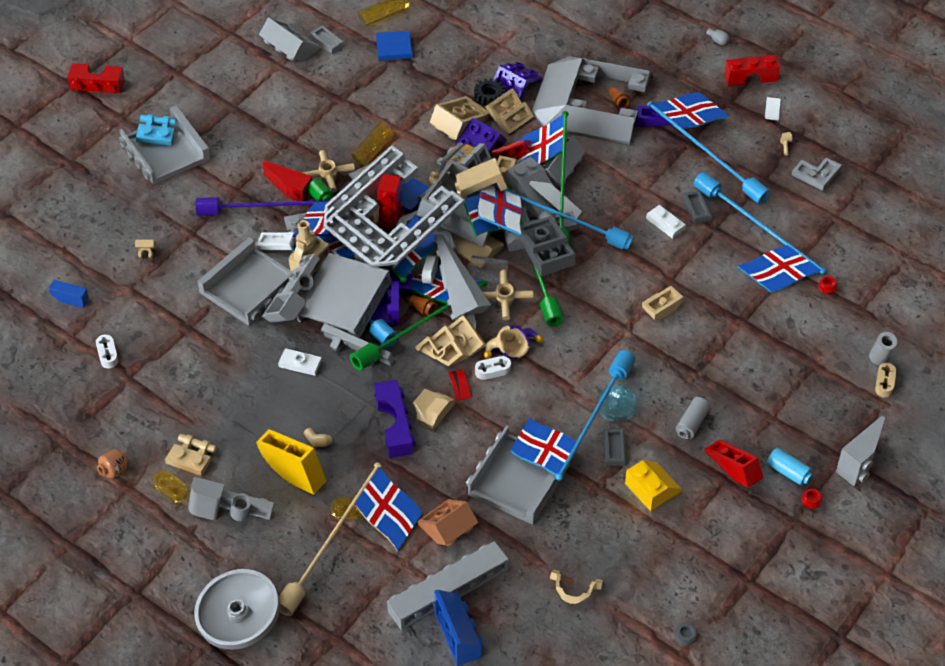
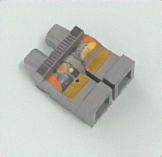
[437,143,491,170]

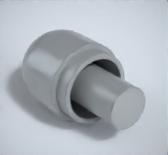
[706,28,729,45]

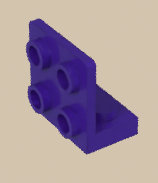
[493,62,543,99]
[455,118,507,161]
[367,281,400,325]

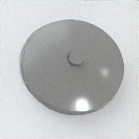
[194,569,280,650]

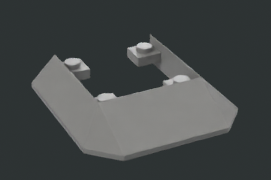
[532,56,651,145]
[323,145,465,267]

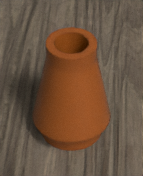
[609,87,630,109]
[409,295,438,317]

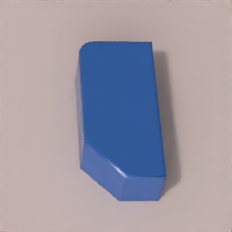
[49,279,89,308]

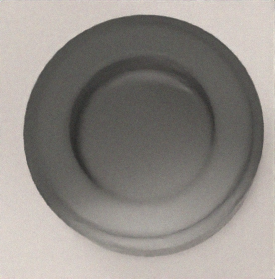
[675,623,697,645]

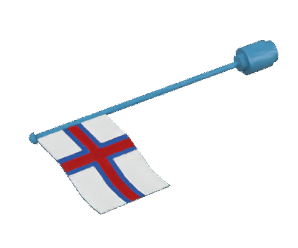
[478,184,633,250]

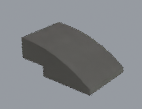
[520,216,575,276]

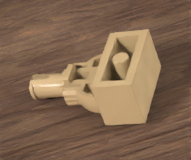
[288,220,330,276]

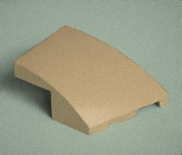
[415,315,486,367]

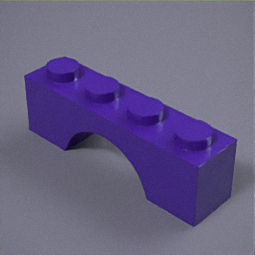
[374,380,416,458]

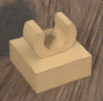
[135,240,157,258]

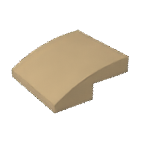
[485,88,534,134]

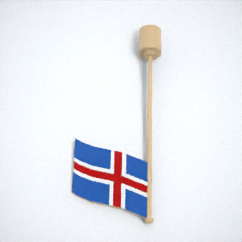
[279,463,422,616]

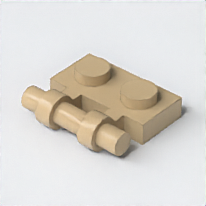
[165,434,217,476]

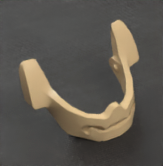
[550,570,603,604]

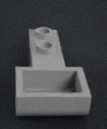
[502,209,578,252]
[262,254,320,323]
[188,477,274,521]

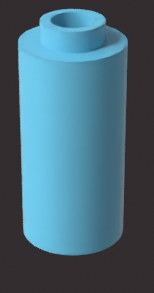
[766,447,813,486]

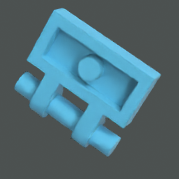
[136,114,176,146]

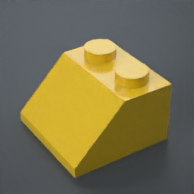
[625,460,682,511]

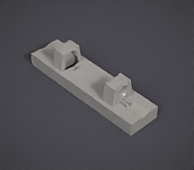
[321,323,394,368]

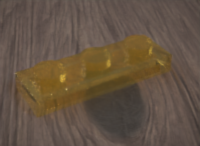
[358,0,409,26]
[351,121,394,168]

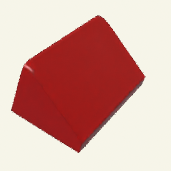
[492,140,532,159]

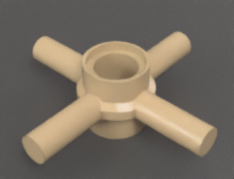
[302,150,355,193]
[483,270,533,320]

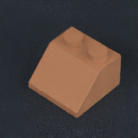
[417,499,478,546]

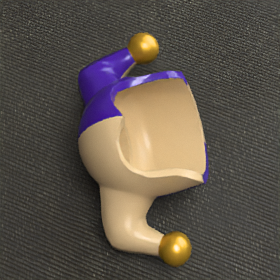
[484,325,544,359]

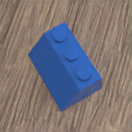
[434,589,484,666]

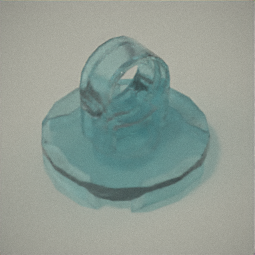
[597,383,636,422]

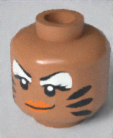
[97,449,129,479]

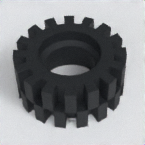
[474,78,505,109]

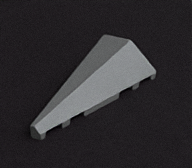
[433,234,491,320]

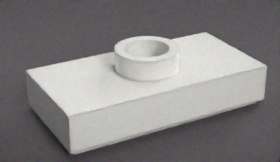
[256,232,296,250]
[278,348,322,376]

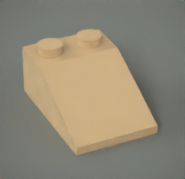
[430,96,491,140]

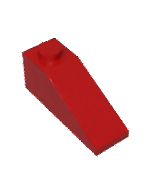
[262,160,312,202]
[704,439,763,488]

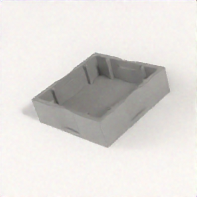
[417,159,515,247]

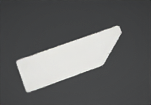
[529,181,582,219]

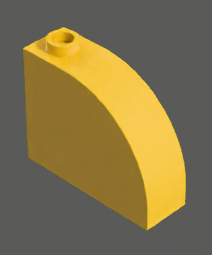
[256,429,327,495]

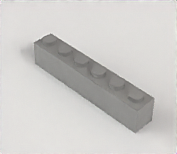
[387,541,508,630]

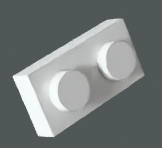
[646,205,686,239]

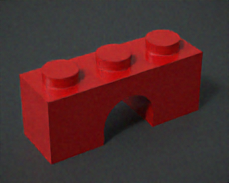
[724,55,780,86]
[67,63,125,94]
[378,174,402,229]

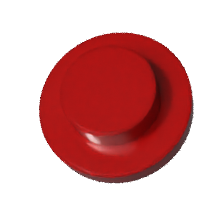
[819,276,838,294]
[801,489,822,509]

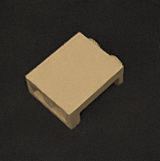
[454,158,507,200]

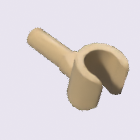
[780,132,792,156]

